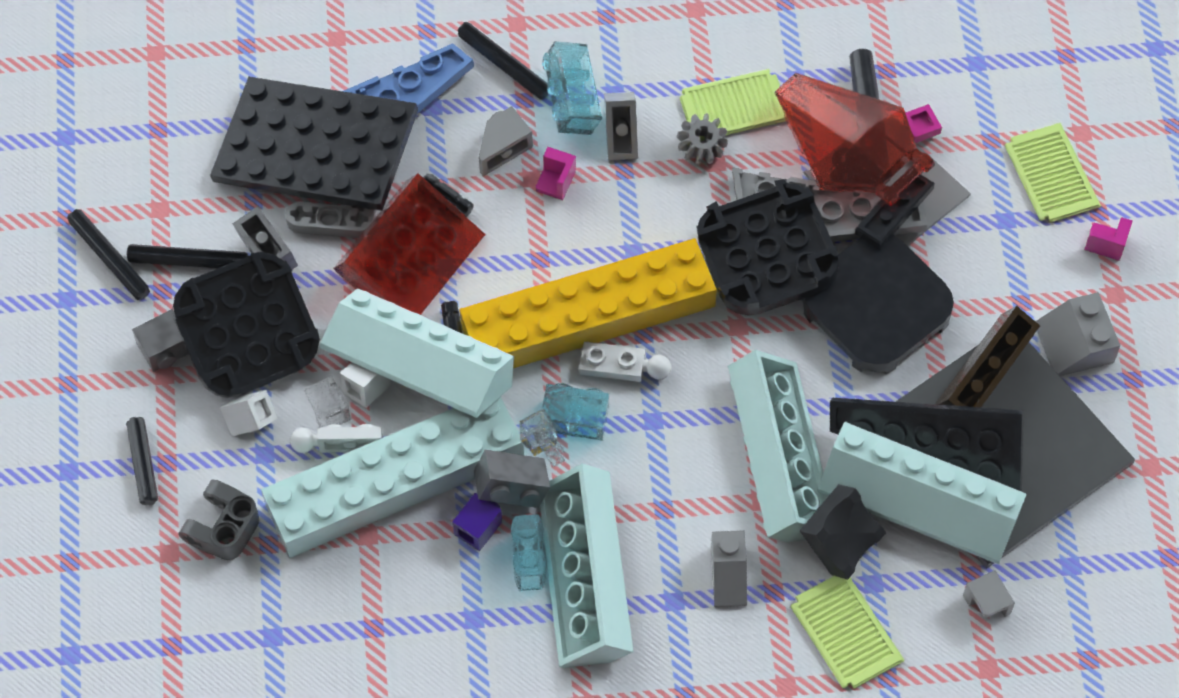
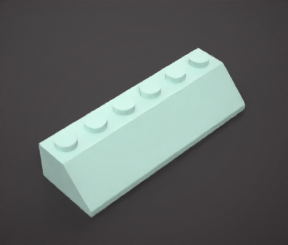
[320,288,514,418]
[728,350,828,543]
[817,422,1026,564]
[540,463,634,668]

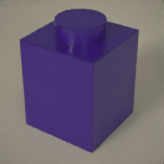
[452,493,502,551]

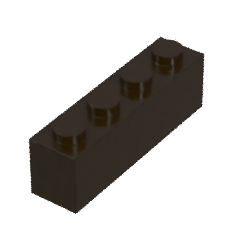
[936,306,1040,407]

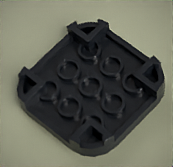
[696,179,839,316]
[802,235,954,374]
[172,251,320,398]

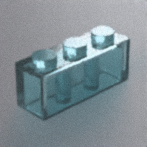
[542,41,602,135]

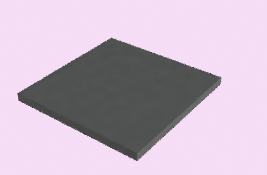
[896,343,1135,569]

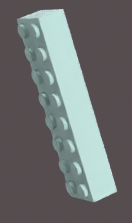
[261,397,524,558]

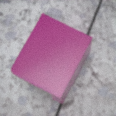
[536,147,576,200]
[1084,217,1133,261]

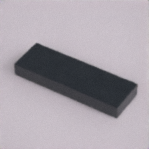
[855,168,935,250]

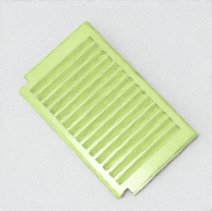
[679,69,792,141]
[1004,123,1101,223]
[790,575,905,689]

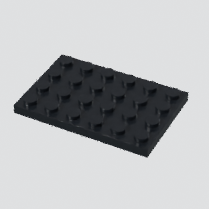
[210,76,418,211]

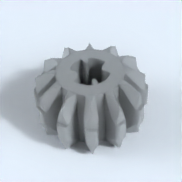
[677,113,728,166]

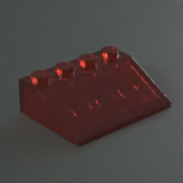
[333,173,486,315]

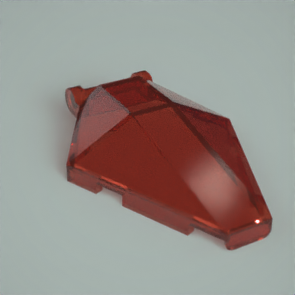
[775,73,935,205]

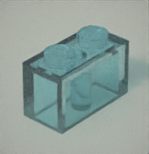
[540,383,609,441]

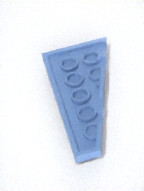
[343,43,474,114]

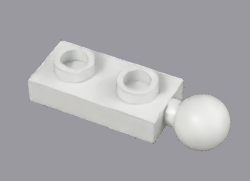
[579,342,671,382]
[290,424,383,453]

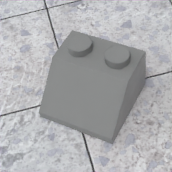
[1036,292,1120,376]

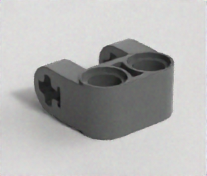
[178,479,259,560]

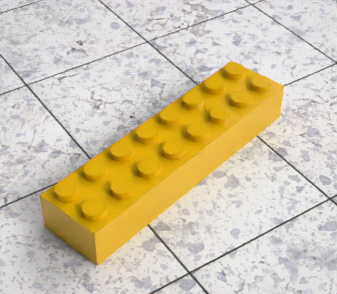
[459,238,717,369]

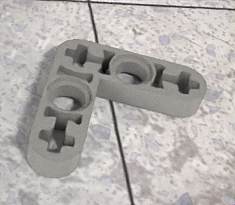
[285,202,377,238]

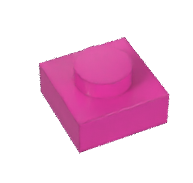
[901,104,942,143]

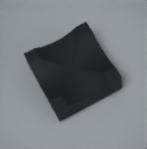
[800,484,886,580]

